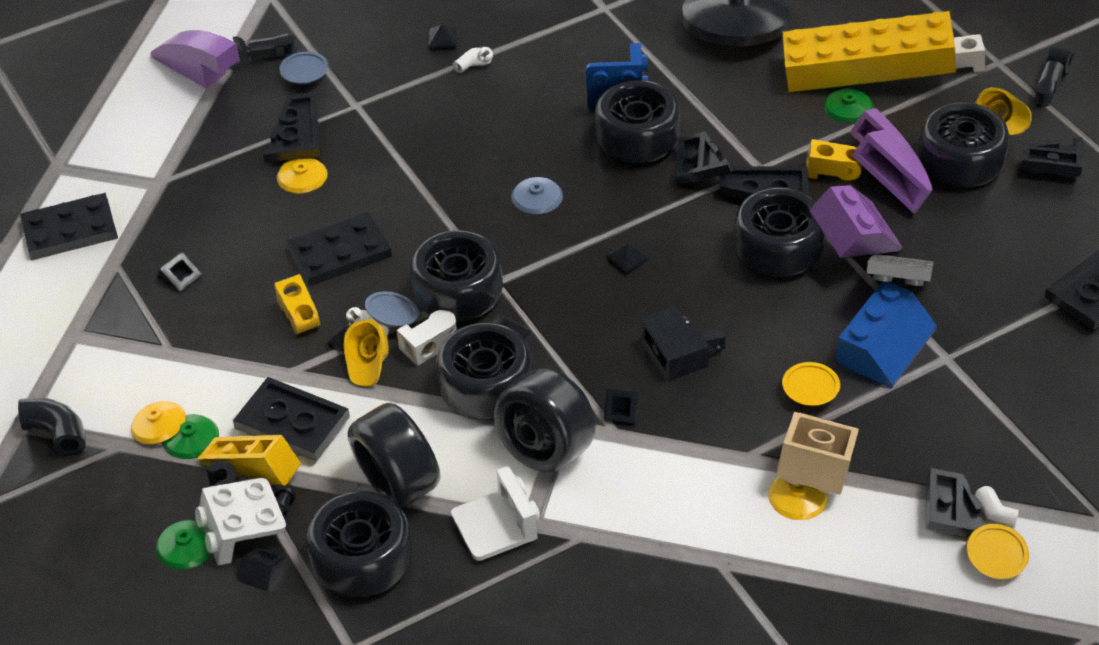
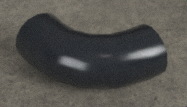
[18,398,86,455]

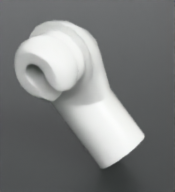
[453,47,493,74]

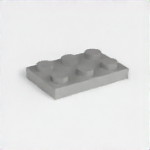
[867,254,934,286]

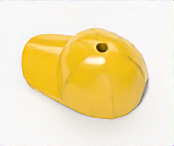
[975,87,1032,135]
[344,319,389,387]

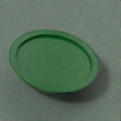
[823,89,874,123]
[162,414,219,459]
[156,520,212,570]

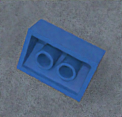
[836,281,937,388]

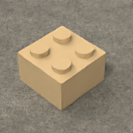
[776,412,859,495]

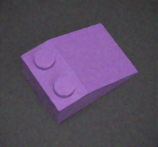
[809,185,903,258]

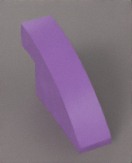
[150,30,239,88]
[849,108,932,213]

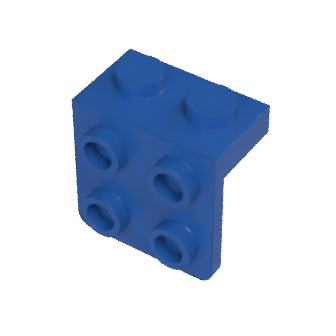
[586,43,648,109]

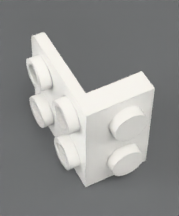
[451,466,540,561]
[195,478,286,565]

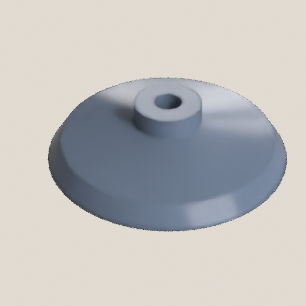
[280,51,328,84]
[511,177,563,214]
[365,291,419,327]

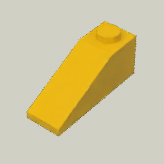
[197,435,301,486]

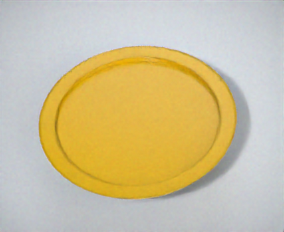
[277,158,328,193]
[782,362,840,406]
[130,401,186,444]
[768,478,828,520]
[967,524,1029,579]

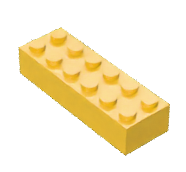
[783,11,956,92]

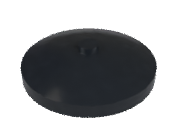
[682,0,790,46]

